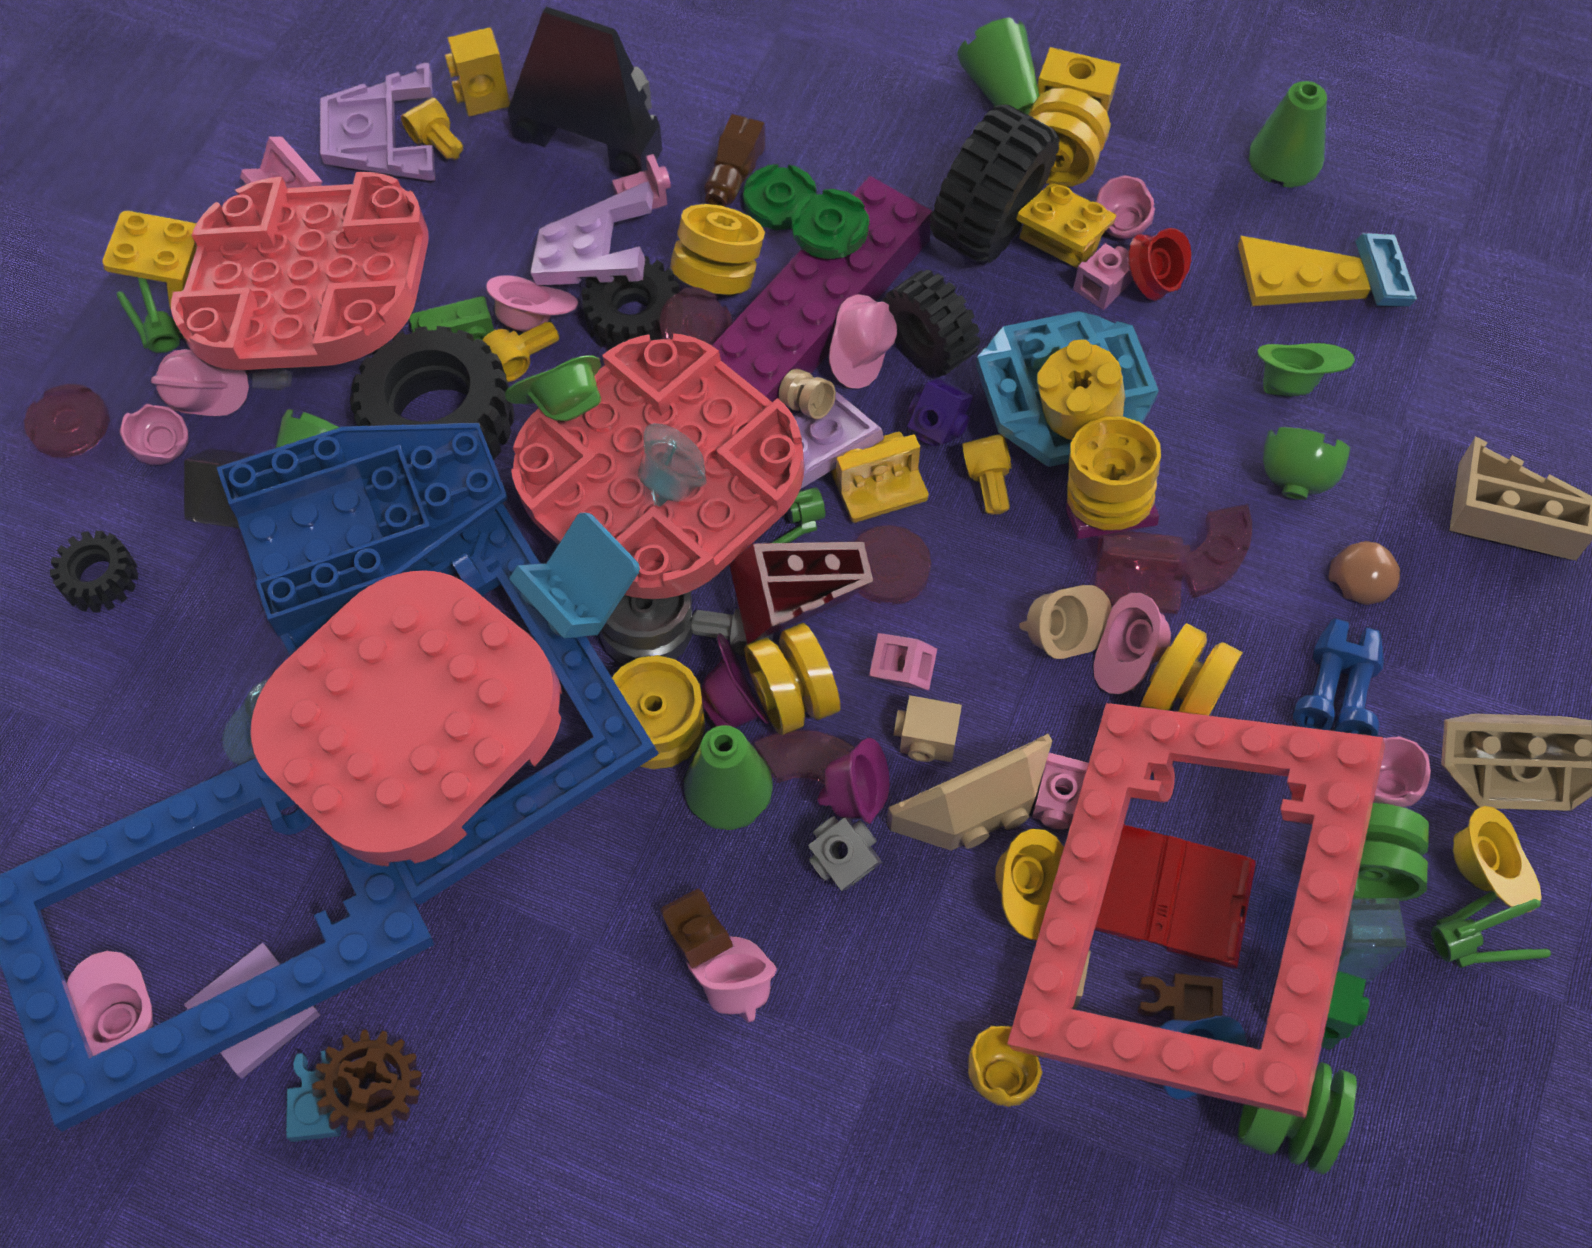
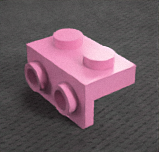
[240,137,322,188]

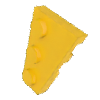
[1238,236,1370,306]

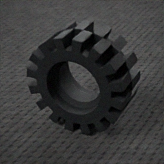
[50,530,139,613]

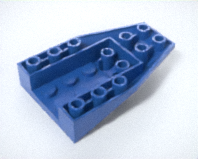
[216,423,508,637]

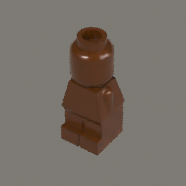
[704,114,765,207]

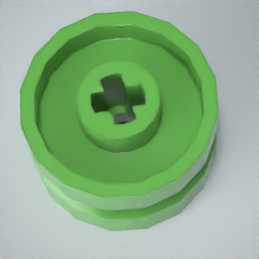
[1353,803,1429,902]

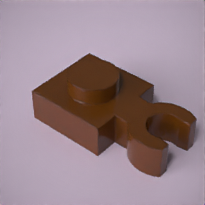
[1137,973,1223,1021]

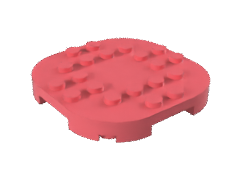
[171,172,429,370]
[511,333,805,599]
[251,571,562,866]

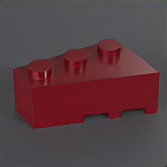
[729,542,873,645]

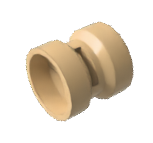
[779,368,836,419]

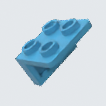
[509,513,640,639]

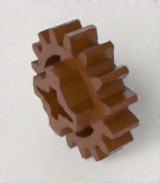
[313,1029,422,1140]

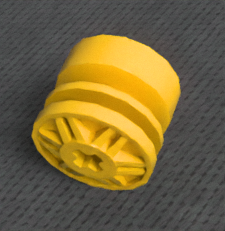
[1067,417,1161,530]

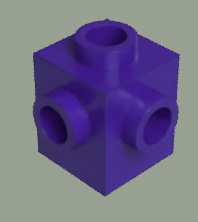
[907,379,974,446]

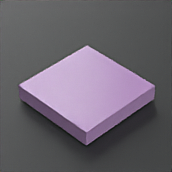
[184,943,320,1079]

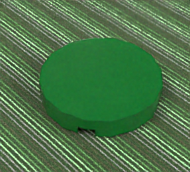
[743,164,817,230]
[791,189,870,259]

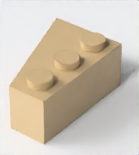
[1449,436,1592,561]

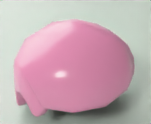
[1096,175,1155,239]
[119,404,189,466]
[1373,736,1431,807]

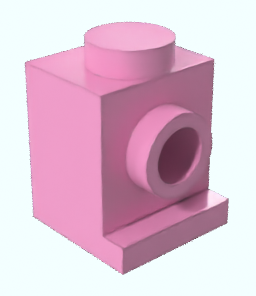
[1073,243,1132,310]
[869,633,937,691]
[1032,753,1089,829]

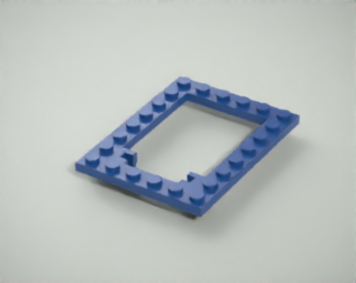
[280,503,659,905]
[0,758,434,1132]

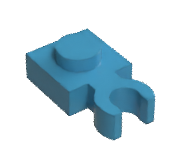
[1022,312,1101,368]
[286,1051,341,1142]

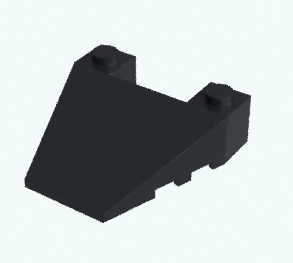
[508,7,663,176]

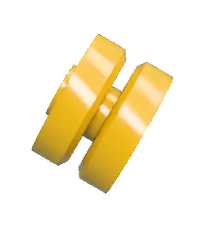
[1028,88,1111,187]
[670,204,765,295]
[744,623,840,736]
[1140,623,1243,716]
[612,655,705,770]

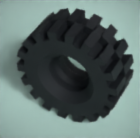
[582,256,682,351]
[883,270,980,377]

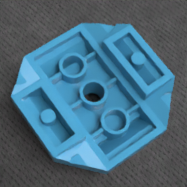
[976,311,1159,467]

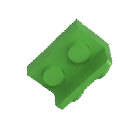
[409,296,494,341]

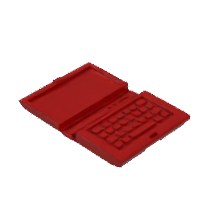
[1095,824,1256,969]

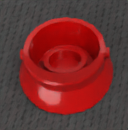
[1128,228,1192,301]

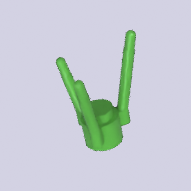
[117,277,184,353]
[772,487,825,543]
[1431,891,1551,968]

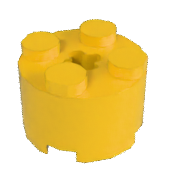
[1037,339,1125,440]

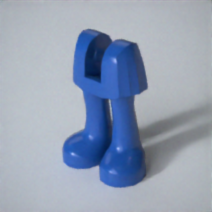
[1293,618,1384,736]

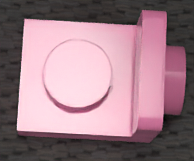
[612,154,671,209]

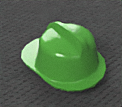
[1257,343,1355,396]
[505,355,601,421]

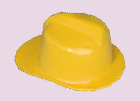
[1453,806,1541,913]
[995,829,1064,940]

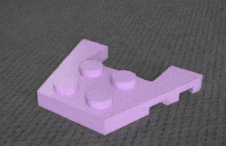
[320,63,435,181]
[531,182,654,285]

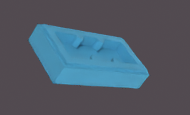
[1355,233,1417,306]

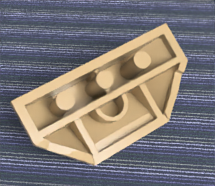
[1441,714,1592,811]
[887,734,1052,851]

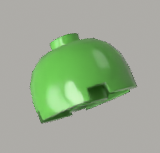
[1263,427,1350,500]

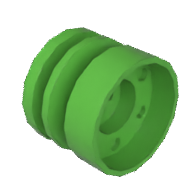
[1238,1062,1357,1175]

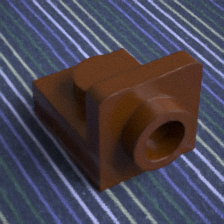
[660,888,733,969]

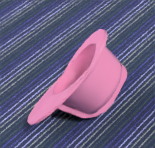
[486,275,578,332]
[829,294,897,389]
[151,349,249,416]
[1093,593,1171,694]
[687,937,777,1023]
[67,951,153,1056]

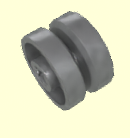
[599,591,692,665]

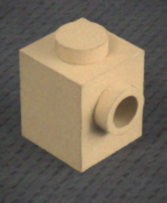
[893,695,962,762]

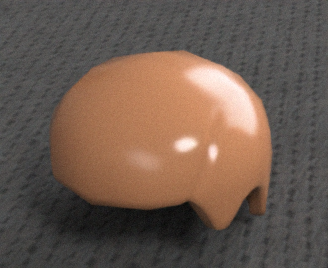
[1329,541,1400,605]

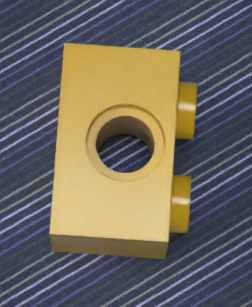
[445,27,510,117]
[1038,47,1121,113]

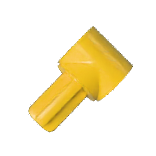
[401,97,463,160]
[482,322,559,382]
[963,434,1012,515]

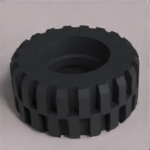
[930,105,1060,264]
[350,326,514,460]

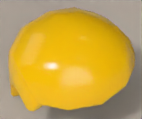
[968,1026,1042,1107]

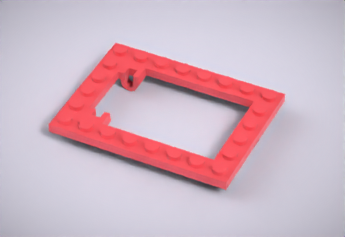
[1007,703,1385,1118]

